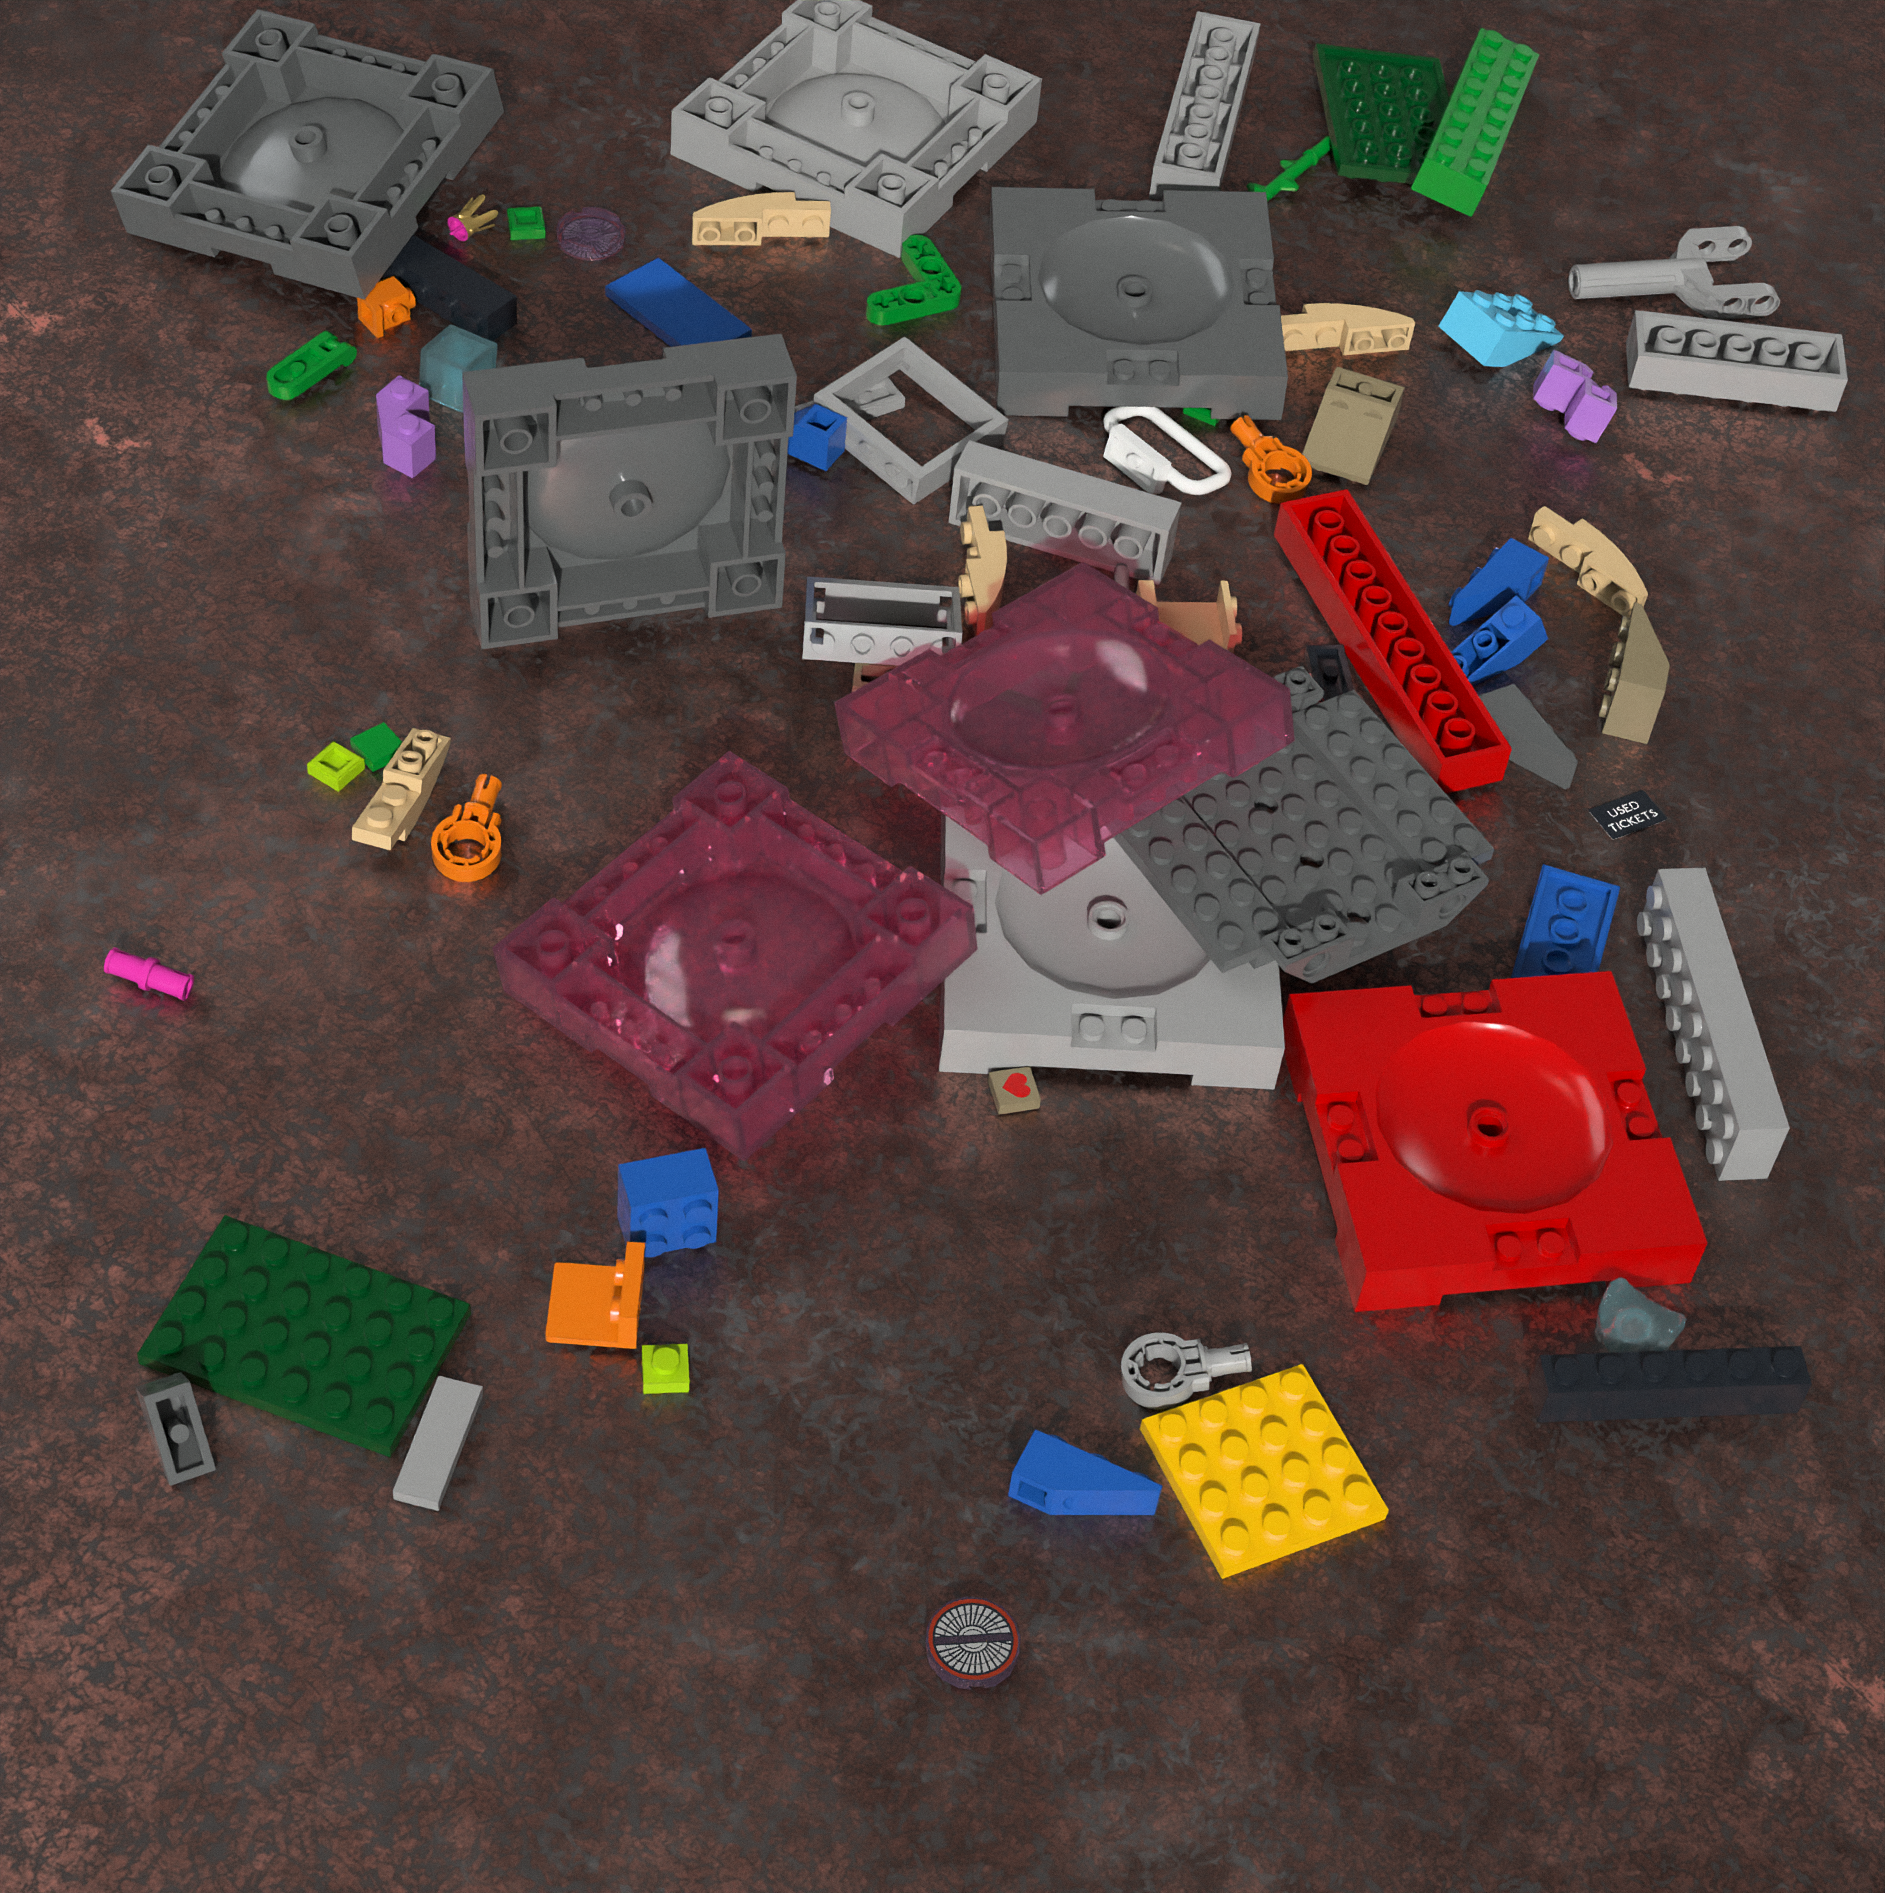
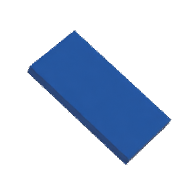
[605,258,752,347]
[1511,864,1620,978]

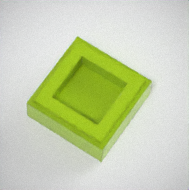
[307,741,365,792]

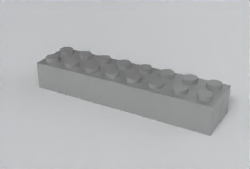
[1149,11,1261,201]
[1637,868,1790,1181]

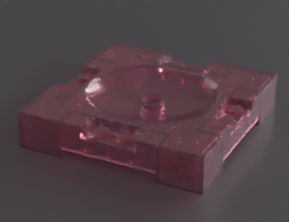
[834,562,1295,895]
[492,751,978,1161]

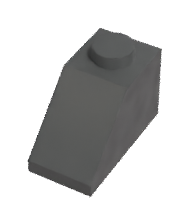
[135,1372,216,1486]

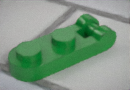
[266,331,357,400]

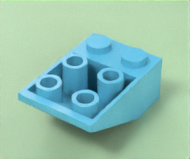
[1438,290,1564,367]

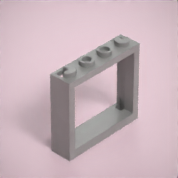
[813,337,1008,505]
[802,576,962,670]

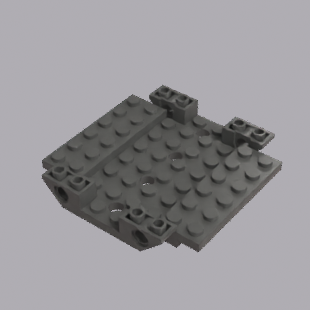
[1087,666,1494,983]

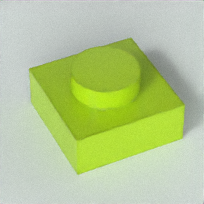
[642,1344,690,1394]

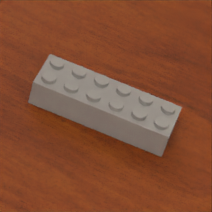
[1626,310,1848,412]
[948,440,1182,585]

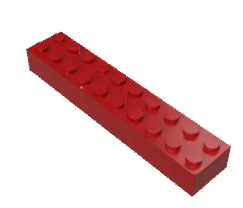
[1274,489,1512,794]

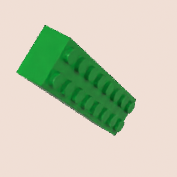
[1411,27,1539,217]

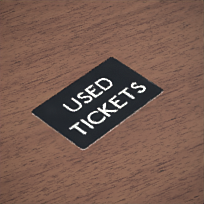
[1588,790,1667,840]

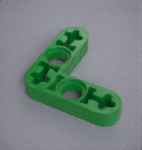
[866,235,962,326]

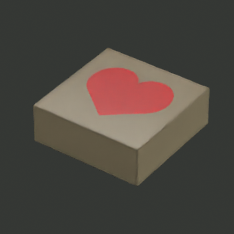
[988,1066,1041,1115]

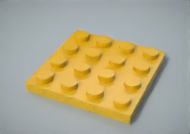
[1140,1364,1389,1579]

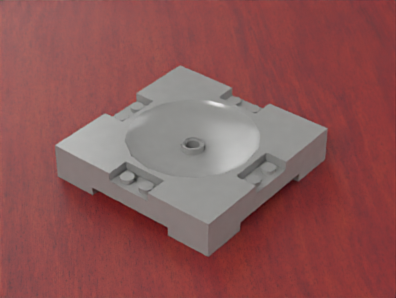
[671,0,1042,258]
[939,777,1285,1089]

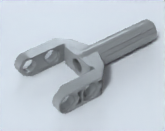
[1568,226,1780,320]

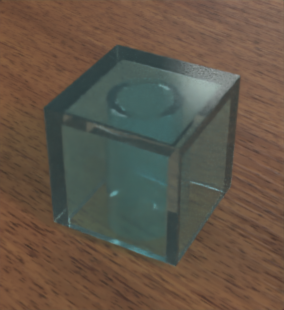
[419,324,497,413]

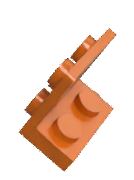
[545,1242,645,1349]

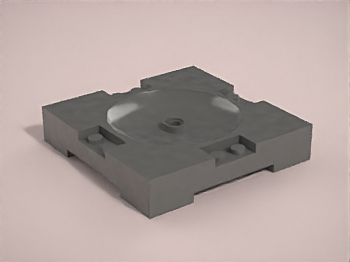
[110,9,504,300]
[989,187,1288,420]
[462,334,797,650]

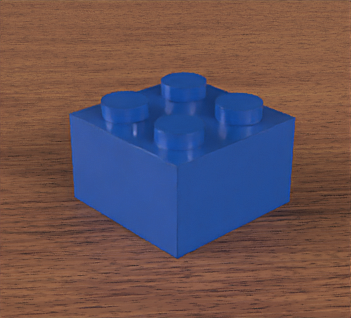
[617,1148,719,1257]

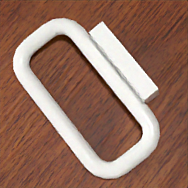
[1103,407,1232,495]

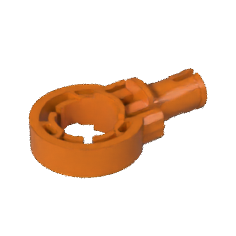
[1230,415,1312,504]
[431,774,502,882]

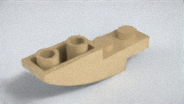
[692,192,831,245]
[1281,303,1415,355]
[958,506,1007,640]
[1528,506,1648,617]
[352,728,451,850]

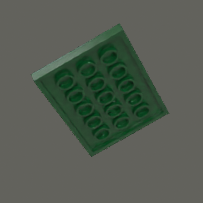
[1313,43,1449,185]
[137,1215,471,1458]

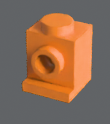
[357,276,416,339]

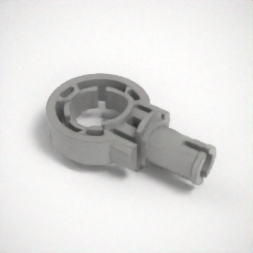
[1121,1332,1252,1410]

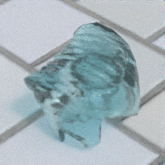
[1595,1277,1686,1353]

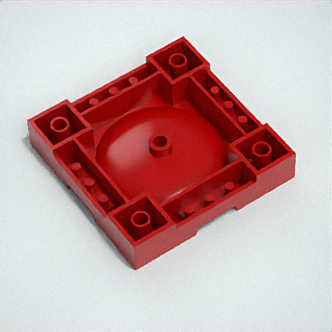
[1283,971,1708,1312]

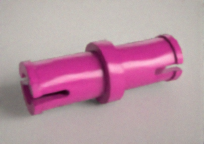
[104,947,194,1001]

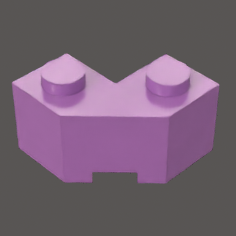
[1533,350,1617,443]
[376,375,436,478]

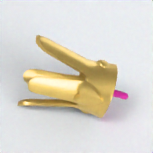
[448,194,498,241]

